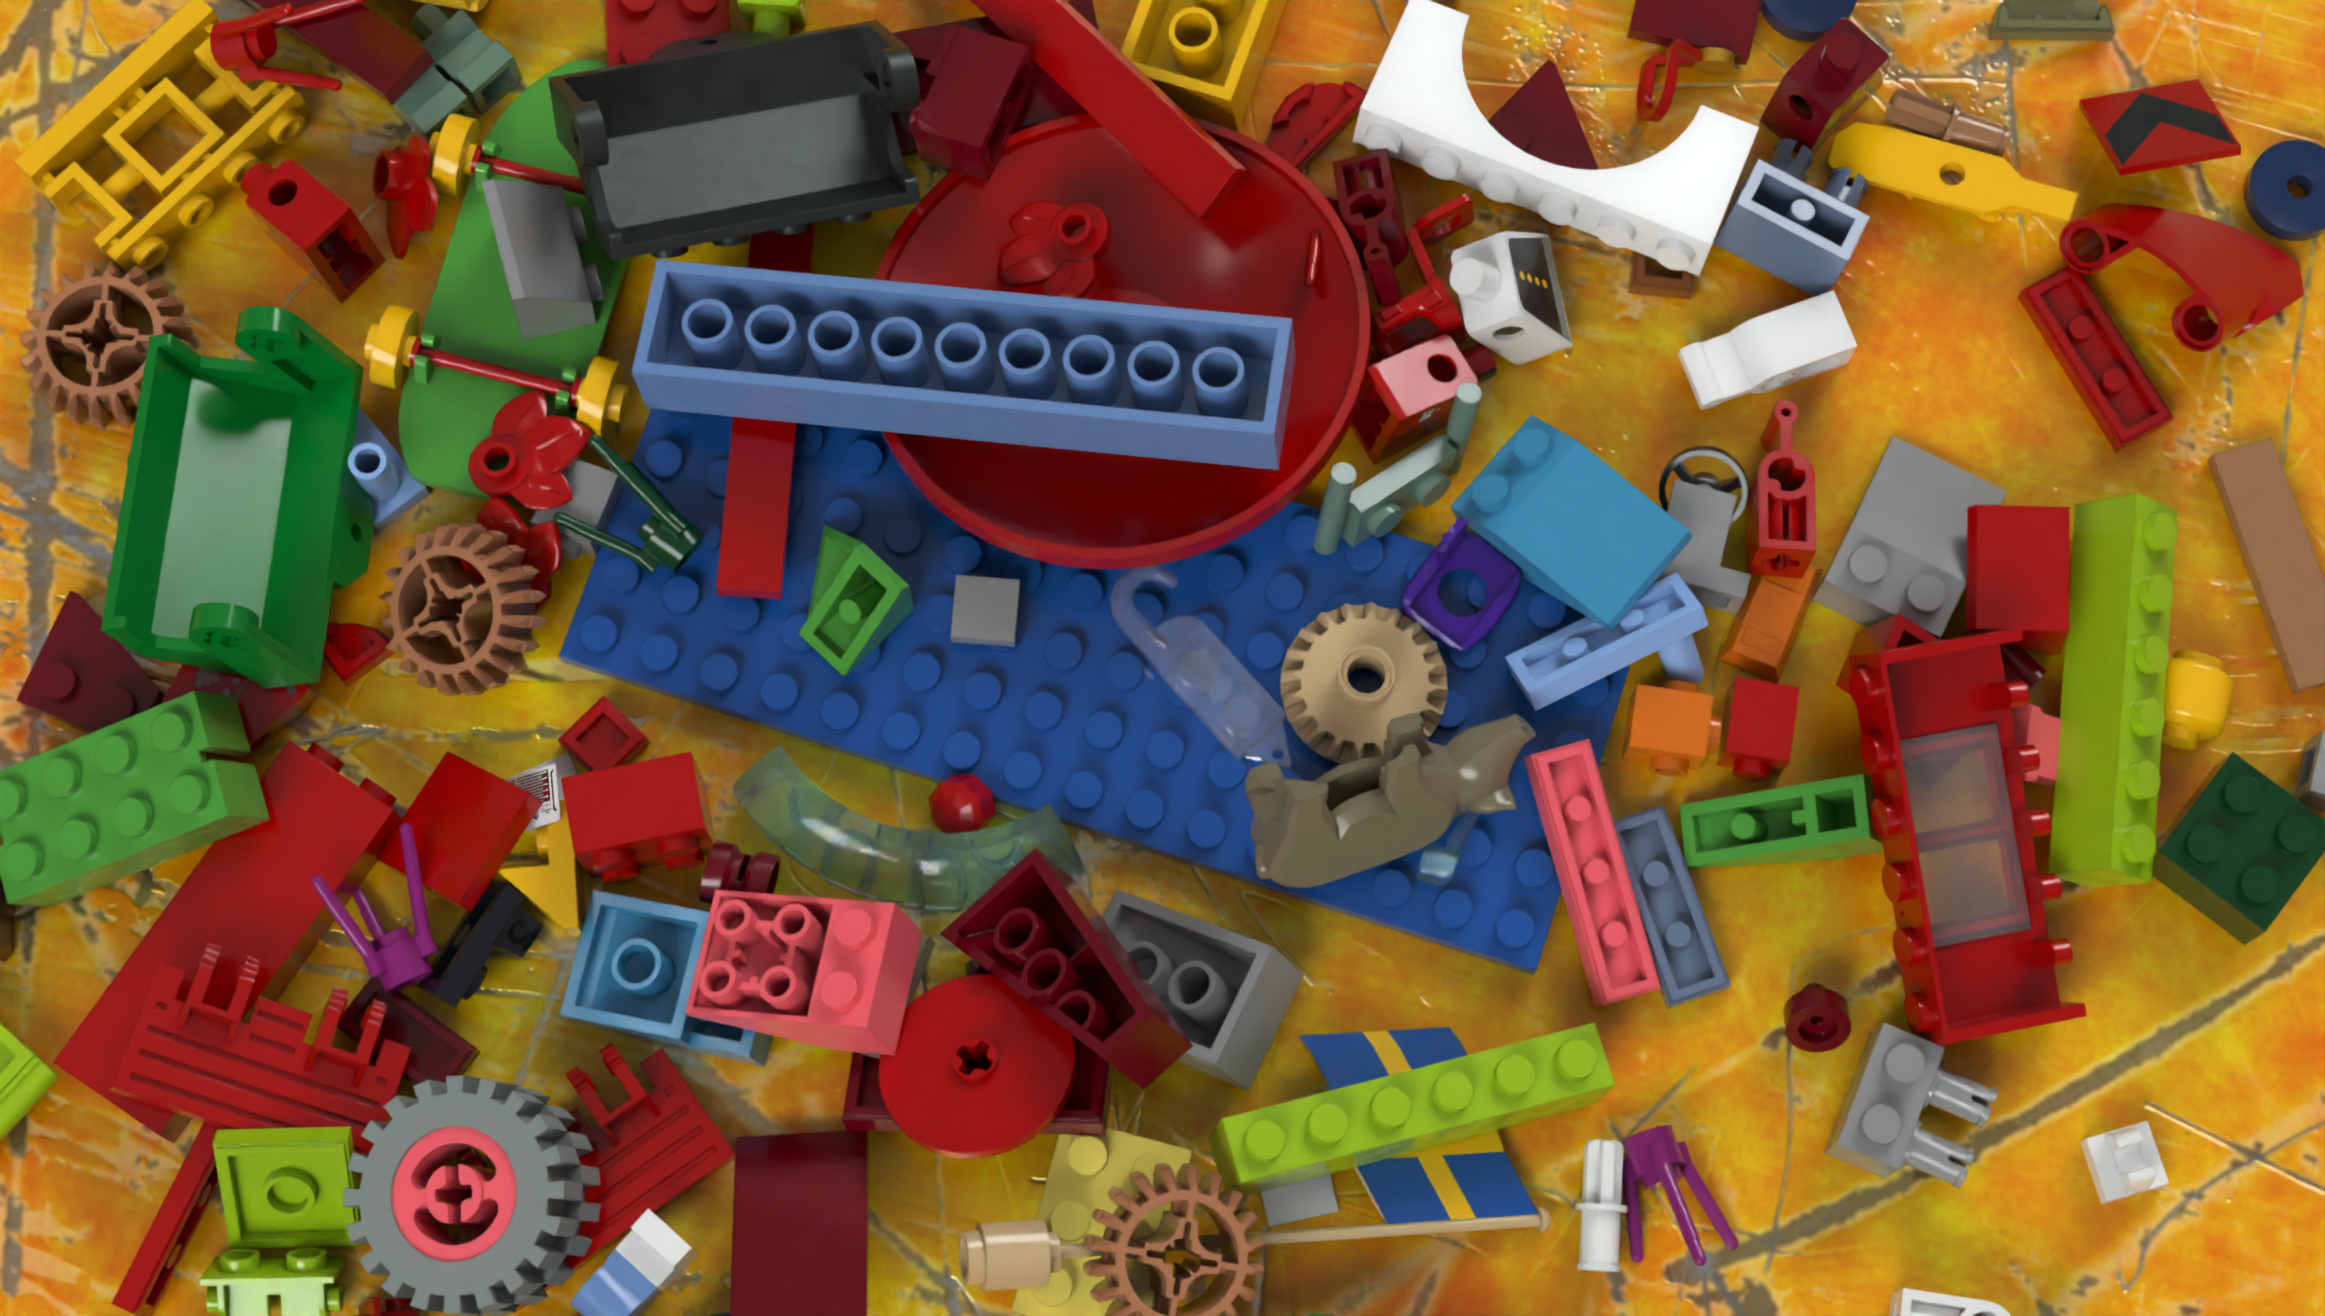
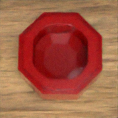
[928,774,996,839]

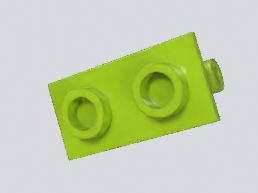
[200,1247,347,1316]

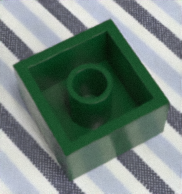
[2152,752,2325,945]

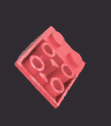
[685,890,922,1055]

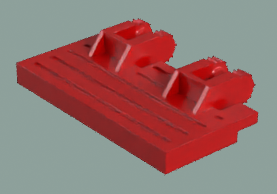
[110,942,411,1174]
[457,1042,735,1310]

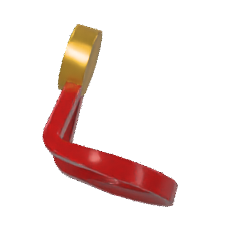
[1637,39,1735,123]

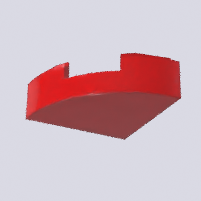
[323,622,394,688]

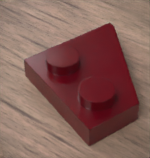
[1488,59,1599,228]
[16,590,164,734]

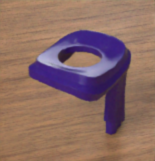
[1400,517,1522,652]

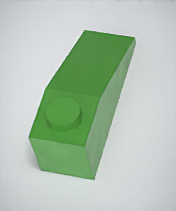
[1679,774,1884,869]

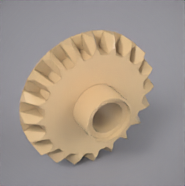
[1280,602,1448,764]

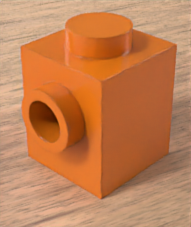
[1622,680,1722,777]

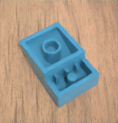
[559,890,772,1067]

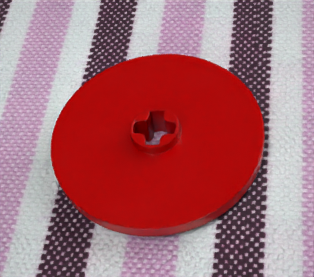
[878,974,1077,1159]

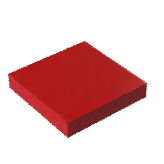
[376,751,542,912]

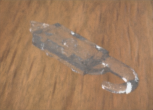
[1110,565,1291,771]

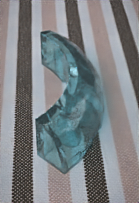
[731,745,1085,912]

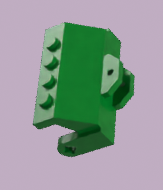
[101,306,375,689]

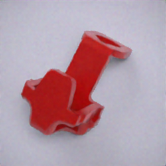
[1370,194,1475,360]

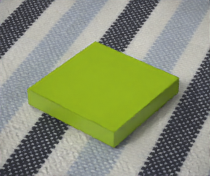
[213,1126,363,1249]

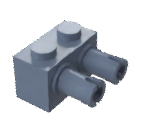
[1713,138,1870,296]

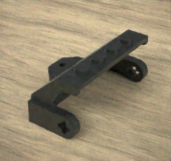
[548,20,920,260]

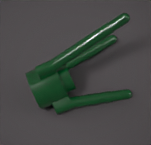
[553,434,706,575]

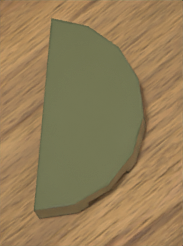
[1989,0,2115,41]

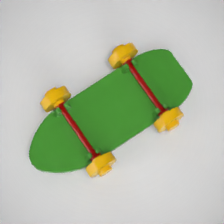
[364,59,630,507]

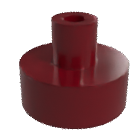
[1783,983,1851,1052]

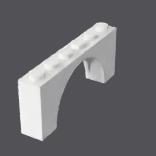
[1352,0,1759,276]

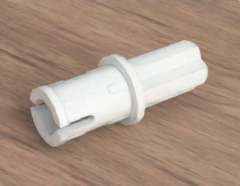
[1575,1139,1628,1272]

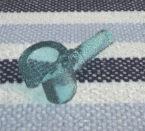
[1416,810,1481,886]

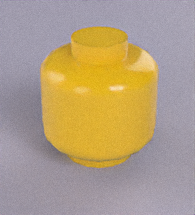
[2162,650,2235,750]

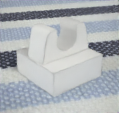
[2080,1121,2169,1204]

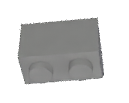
[481,179,604,341]

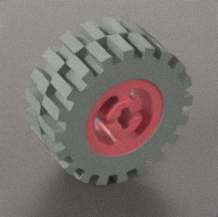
[344,1075,601,1315]

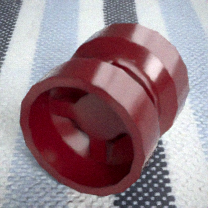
[699,840,781,904]

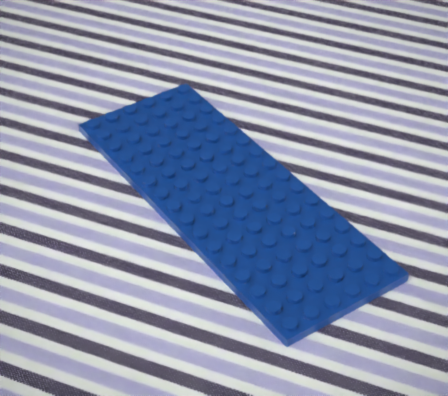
[559,409,1630,975]

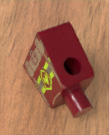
[1760,17,1890,154]

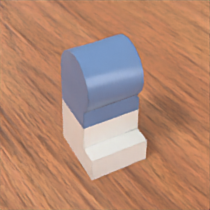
[571,1208,699,1316]

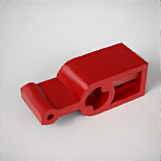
[1745,400,1816,579]

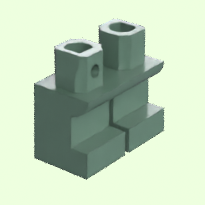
[389,3,523,145]

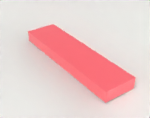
[1523,739,1661,1007]

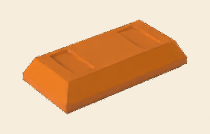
[1718,556,1823,684]

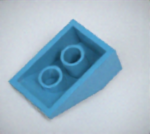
[1450,415,1693,631]

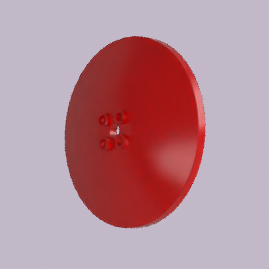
[874,113,1371,569]

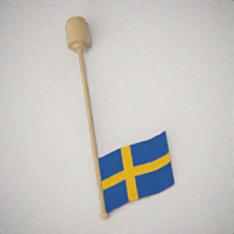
[959,1027,1551,1291]

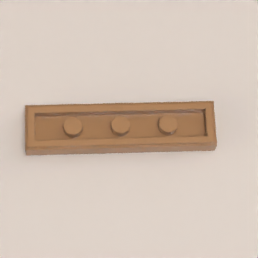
[2207,438,2325,694]

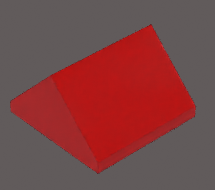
[1966,505,2070,656]

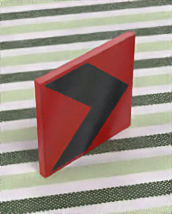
[2079,79,2241,176]

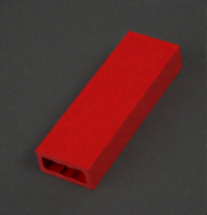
[53,740,402,1143]

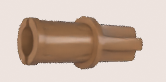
[1885,89,2012,157]

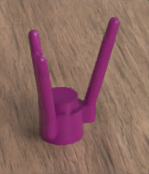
[311,823,439,994]
[1622,1125,1739,1266]

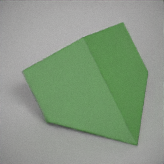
[798,524,914,676]

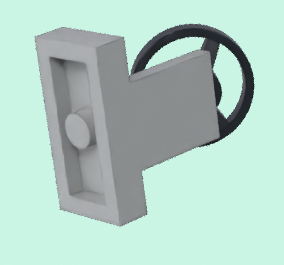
[1654,446,1751,615]

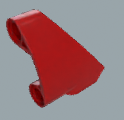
[2059,203,2304,352]

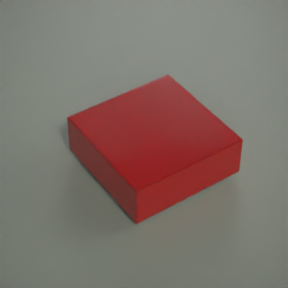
[558,695,651,772]

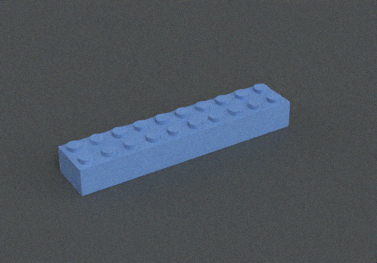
[632,259,1296,470]

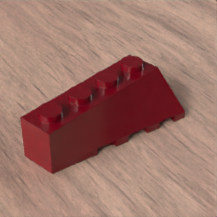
[940,848,1193,1090]

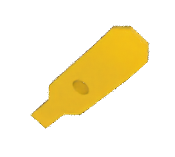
[1827,122,2078,224]

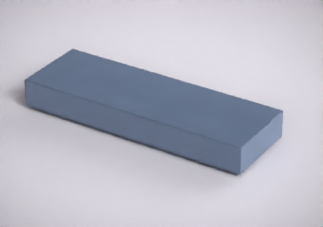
[1613,805,1731,1009]

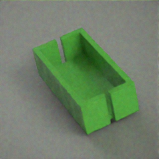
[0,691,270,907]

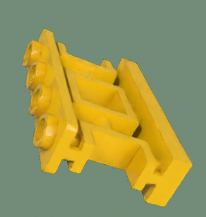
[13,0,310,275]

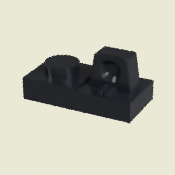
[418,879,543,1007]

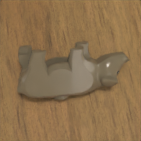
[1244,713,1536,888]

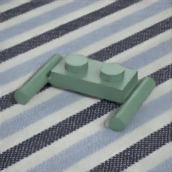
[1313,382,1482,555]

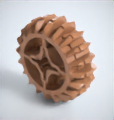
[19,260,194,431]
[378,523,548,696]
[1083,1163,1265,1316]

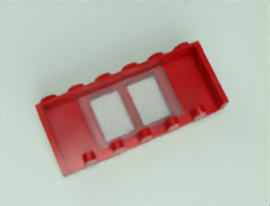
[1848,628,2087,1045]

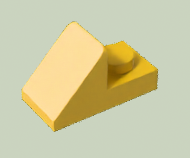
[498,800,586,939]

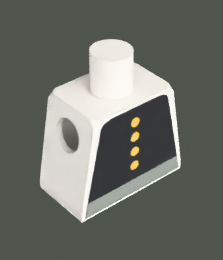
[1450,231,1572,366]

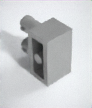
[1824,1022,1998,1189]

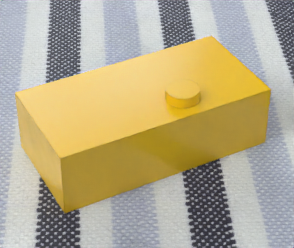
[1120,0,1287,131]

